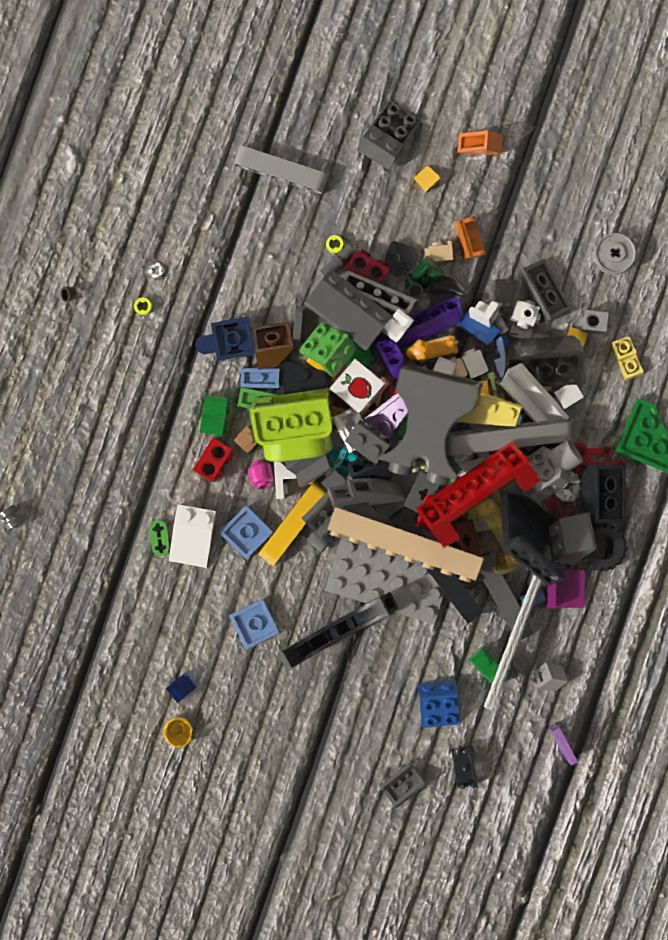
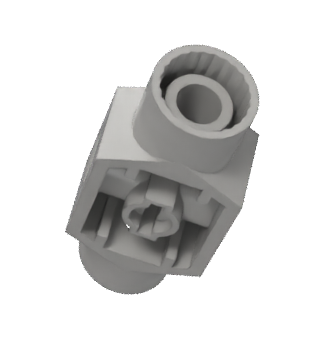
[498,440,583,503]

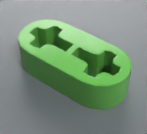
[150,520,170,556]

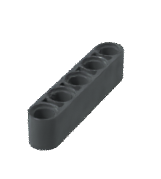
[479,551,534,641]

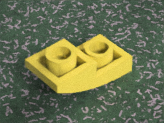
[611,336,644,381]

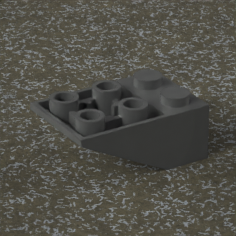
[357,100,421,170]

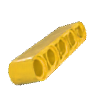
[258,480,328,566]

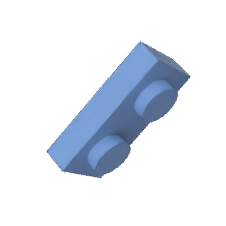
[240,368,279,388]

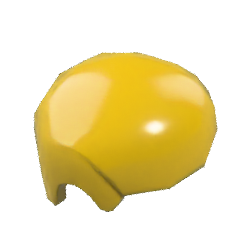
[163,717,193,748]

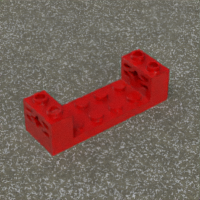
[416,441,540,548]

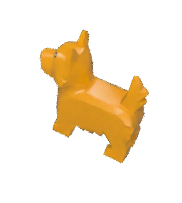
[406,336,458,363]

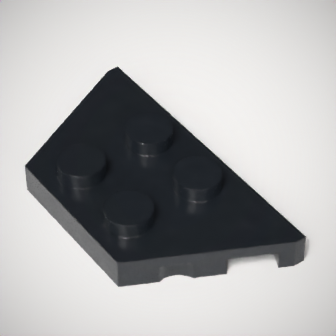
[279,360,340,402]

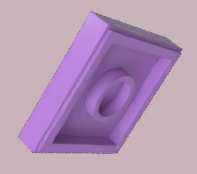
[549,723,578,765]

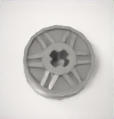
[594,233,636,275]

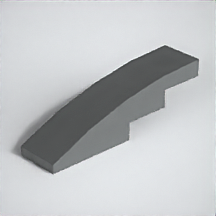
[321,469,392,526]

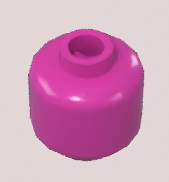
[248,460,275,490]

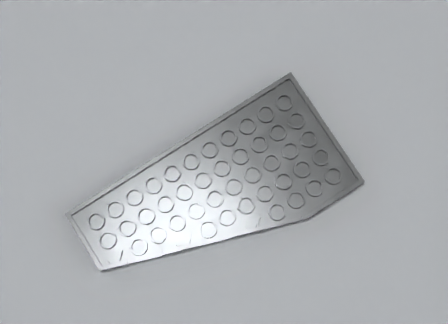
[325,379,451,625]

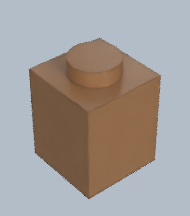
[234,426,258,454]

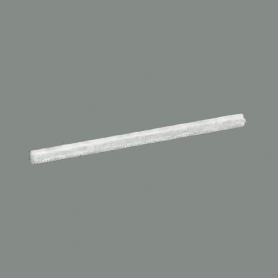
[484,575,542,711]

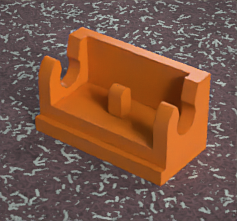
[455,217,486,261]

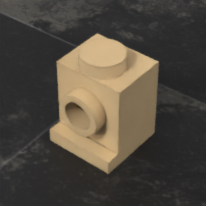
[424,241,453,263]

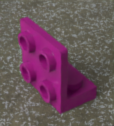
[545,569,585,609]

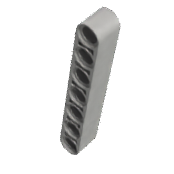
[445,419,572,455]

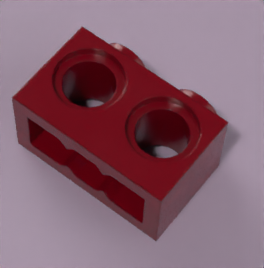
[345,250,390,285]

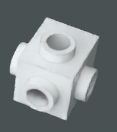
[510,300,541,329]

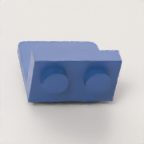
[418,680,460,728]

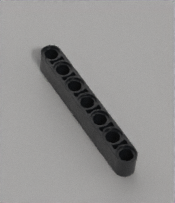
[388,506,483,624]

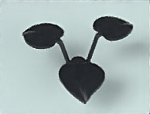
[386,241,465,305]

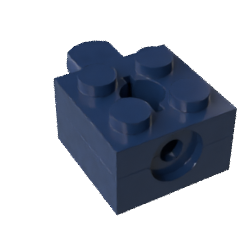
[195,316,256,363]

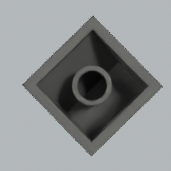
[548,513,597,564]

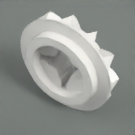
[555,471,581,502]

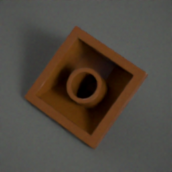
[251,321,294,370]

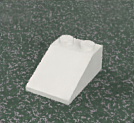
[169,504,217,568]

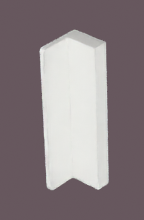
[501,363,569,422]

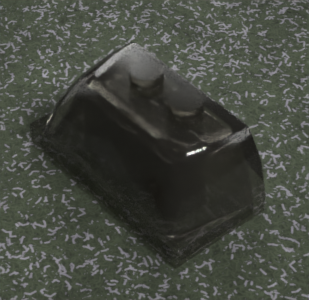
[505,335,586,387]

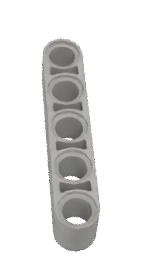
[234,146,328,194]

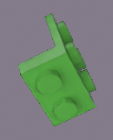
[299,322,357,377]

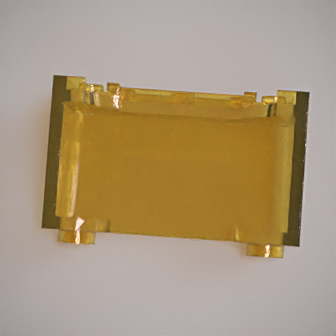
[463,493,522,576]

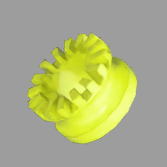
[326,235,343,253]
[134,297,152,315]

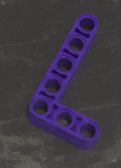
[374,298,465,379]

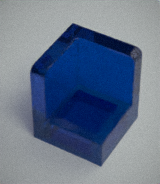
[165,673,196,704]

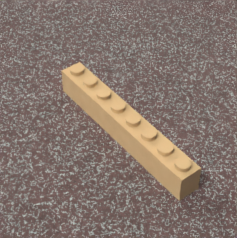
[328,507,483,583]

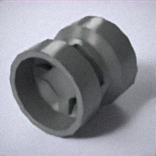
[0,505,24,531]

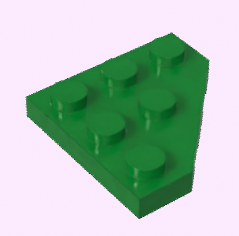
[615,398,668,474]

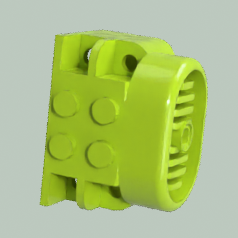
[250,388,333,462]

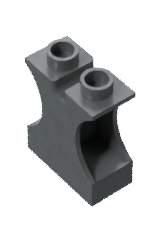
[380,364,483,485]

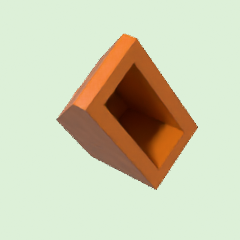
[458,131,503,155]

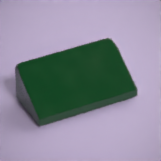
[404,256,444,295]

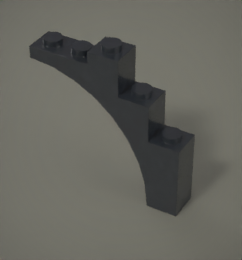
[278,592,399,671]

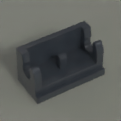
[451,746,478,789]

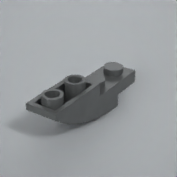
[328,478,406,507]

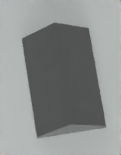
[518,259,571,323]

